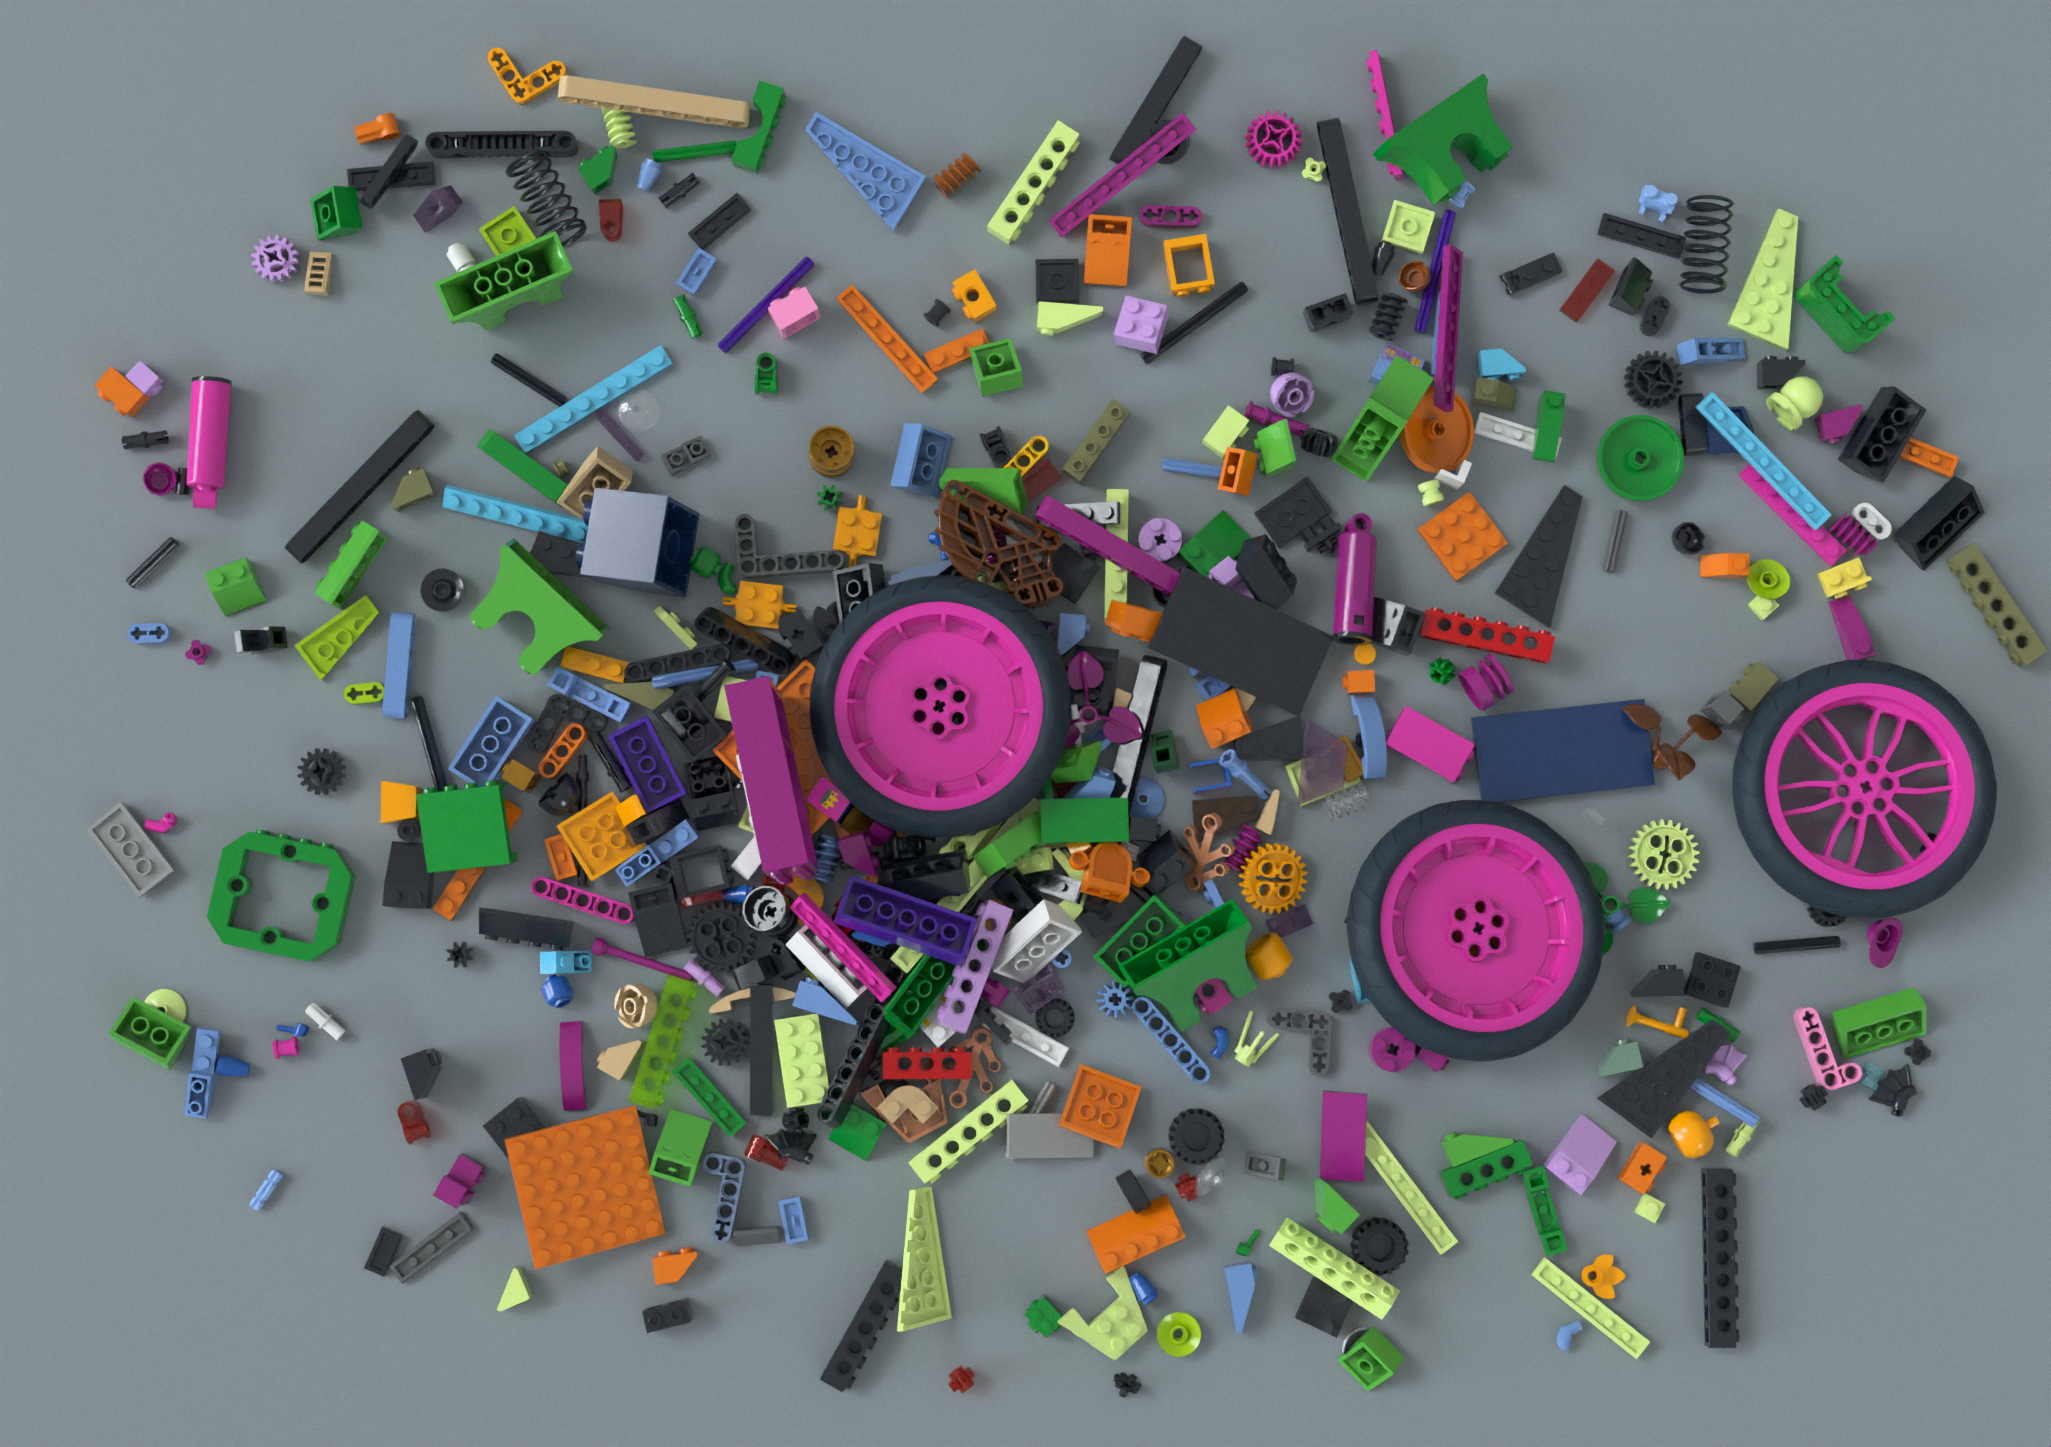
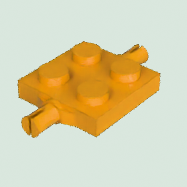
[833,495,882,568]
[722,581,797,629]

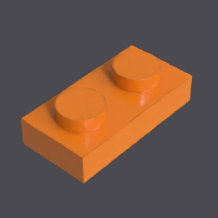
[544,834,578,881]

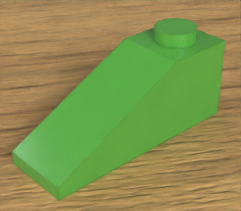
[1440,1131,1514,1167]

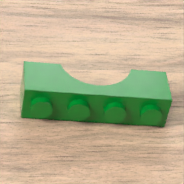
[731,80,787,174]

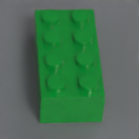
[1093,893,1188,988]

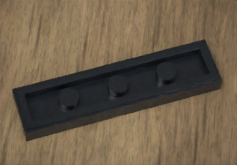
[347,162,435,191]
[1597,213,1686,259]

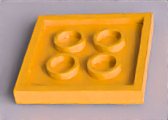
[556,791,647,882]

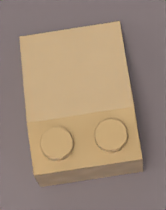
[557,446,633,519]

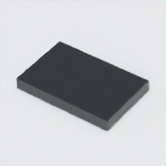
[1254,476,1332,548]

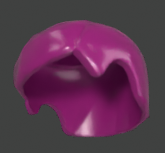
[143,462,177,496]

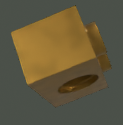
[501,759,542,794]

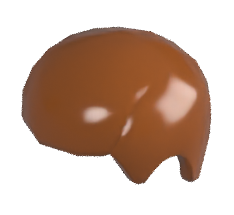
[1398,261,1431,293]

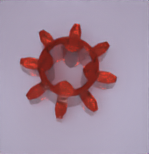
[1175,1173,1201,1202]
[948,1365,975,1394]

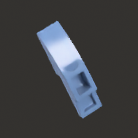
[615,819,700,887]
[184,1026,221,1119]

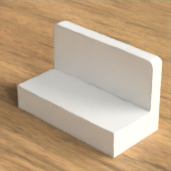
[1434,460,1472,490]

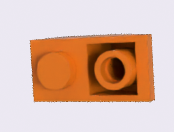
[652,1247,699,1285]

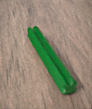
[653,140,737,162]

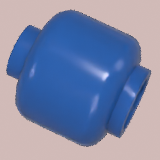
[541,974,574,1009]

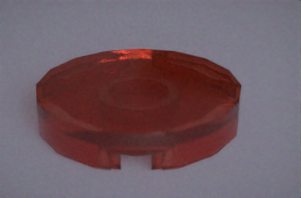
[680,890,724,909]

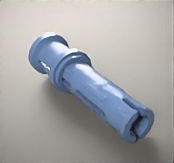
[1219,749,1272,800]

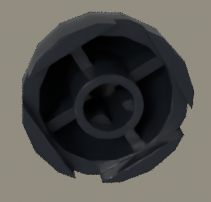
[538,772,581,816]

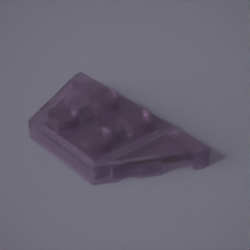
[1298,720,1348,804]

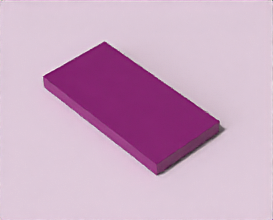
[1320,1090,1368,1182]

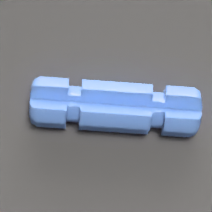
[249,1169,283,1210]

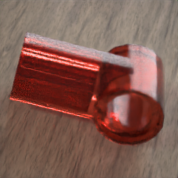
[743,1134,788,1171]

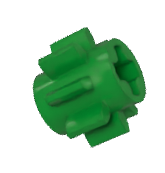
[817,484,843,511]
[1428,657,1456,685]

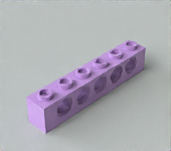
[936,900,1013,1034]

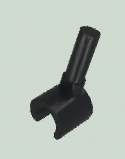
[637,1110,658,1127]

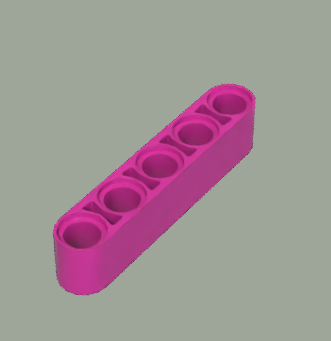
[531,877,634,924]

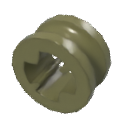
[551,457,570,479]

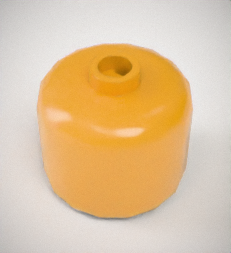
[1245,932,1293,980]

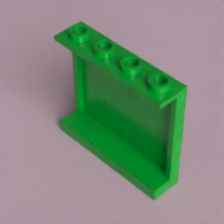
[416,780,518,873]

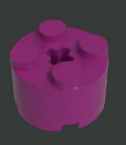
[1368,1027,1415,1072]

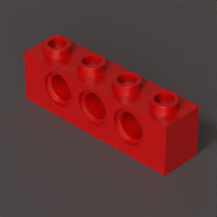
[882,1048,971,1079]

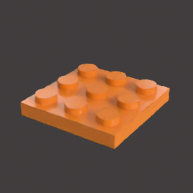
[1417,491,1508,582]
[1058,1064,1142,1149]

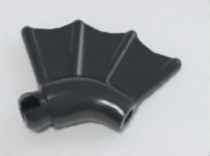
[1869,1064,1917,1117]
[765,1129,817,1165]

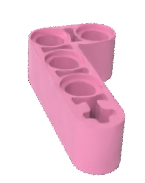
[1793,1007,1862,1090]

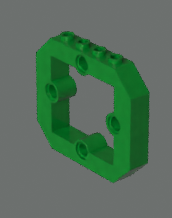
[207,829,356,961]

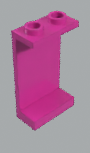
[1386,706,1475,784]

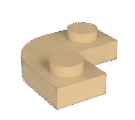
[876,1086,938,1124]

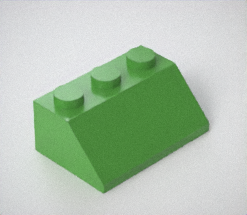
[108,996,191,1071]

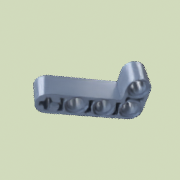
[703,1152,746,1244]

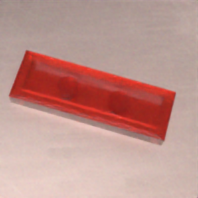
[1559,258,1615,323]

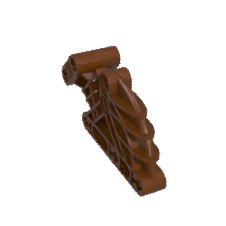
[934,480,1063,610]

